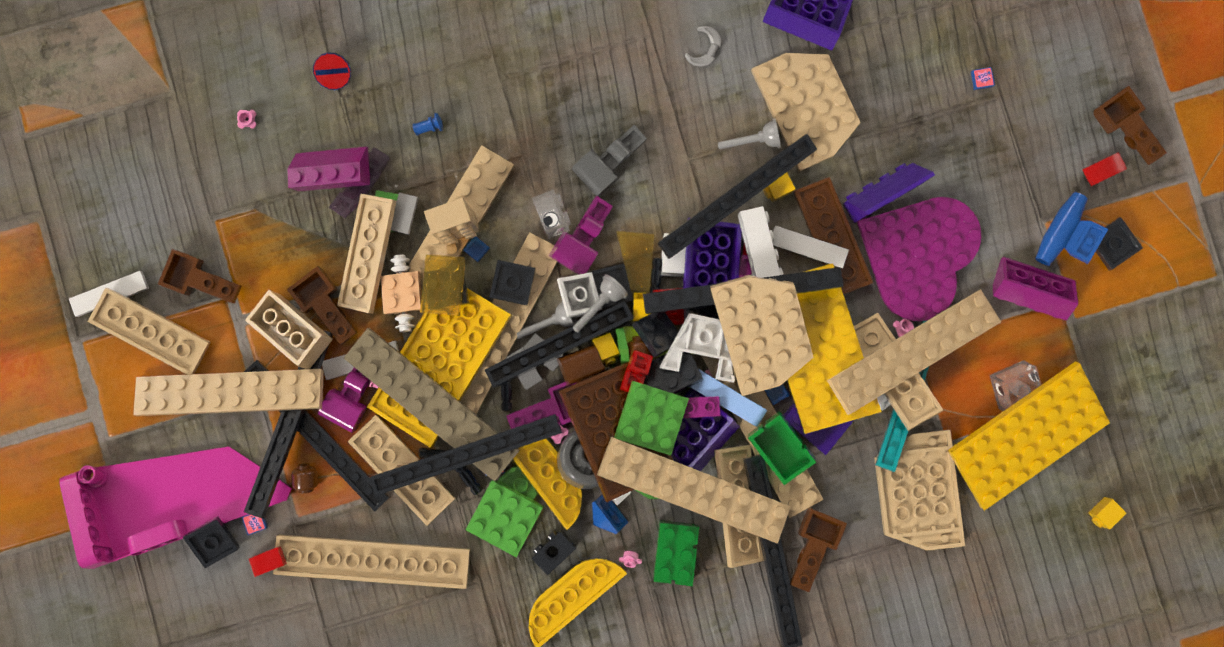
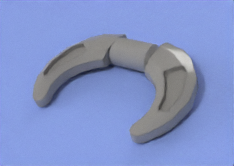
[685,26,721,67]

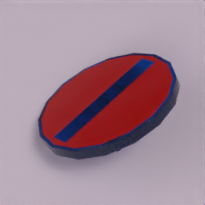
[313,52,351,90]

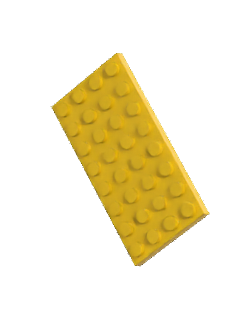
[787,263,882,434]
[367,288,512,448]
[948,361,1110,511]

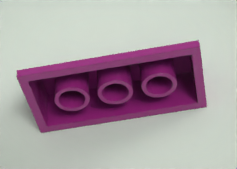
[288,146,370,191]
[993,256,1078,321]

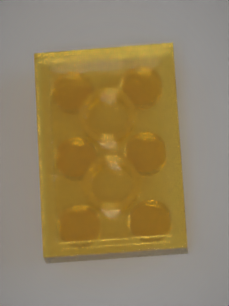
[420,255,466,316]

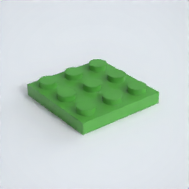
[614,381,689,455]
[466,480,544,557]

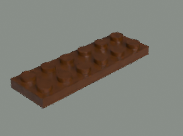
[793,177,873,295]

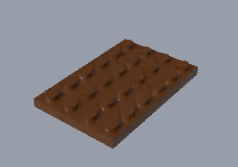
[559,362,673,502]

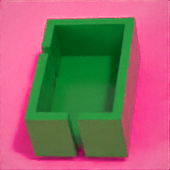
[748,411,816,485]
[653,520,699,586]

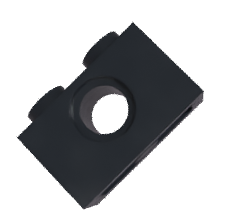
[531,529,577,576]

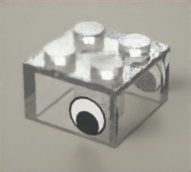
[532,189,571,239]
[989,360,1041,411]

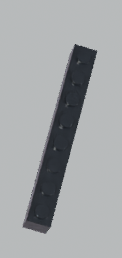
[485,301,633,389]

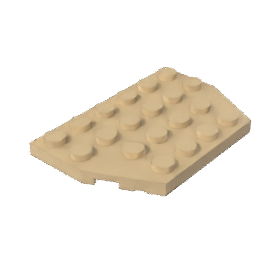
[751,53,861,172]
[710,275,814,396]
[874,430,965,550]

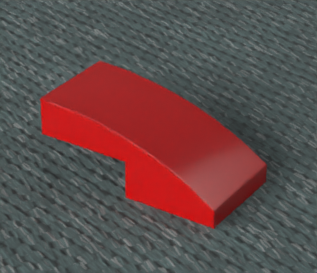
[1082,152,1127,186]
[620,350,653,392]
[249,546,287,577]

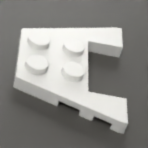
[660,314,735,383]

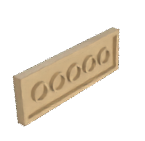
[337,194,397,314]
[88,288,211,375]
[854,313,943,431]
[348,415,456,526]
[714,445,764,568]

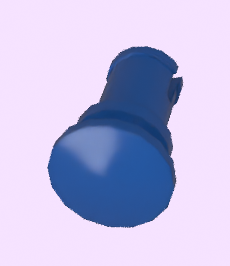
[413,113,443,135]

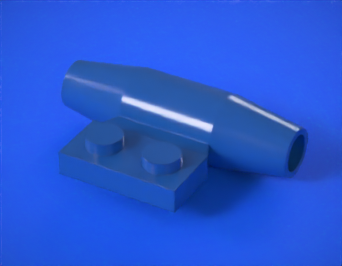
[1035,192,1108,266]

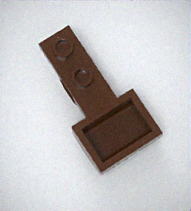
[1093,86,1167,165]
[158,249,242,304]
[287,266,357,345]
[557,344,605,386]
[790,508,847,592]

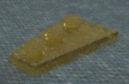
[616,231,654,292]

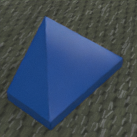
[592,494,629,534]

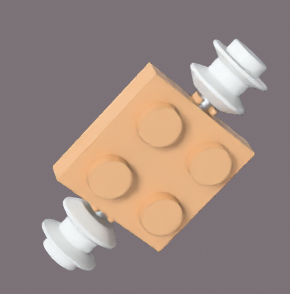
[381,255,423,332]

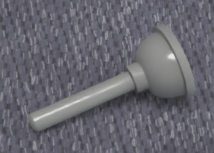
[718,118,781,149]
[573,274,628,332]
[517,300,578,339]

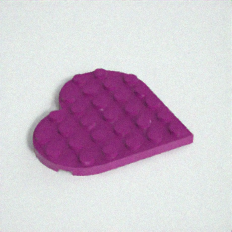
[857,197,981,321]

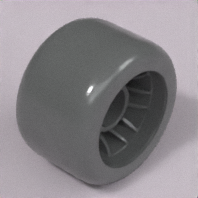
[557,431,599,489]

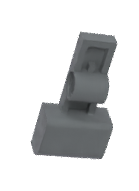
[572,125,647,197]

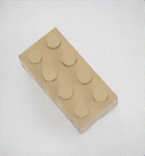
[424,198,480,246]
[245,290,333,369]

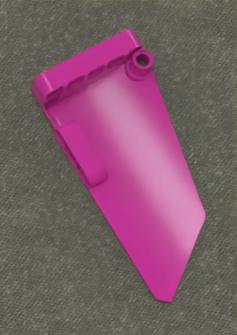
[59,446,292,569]

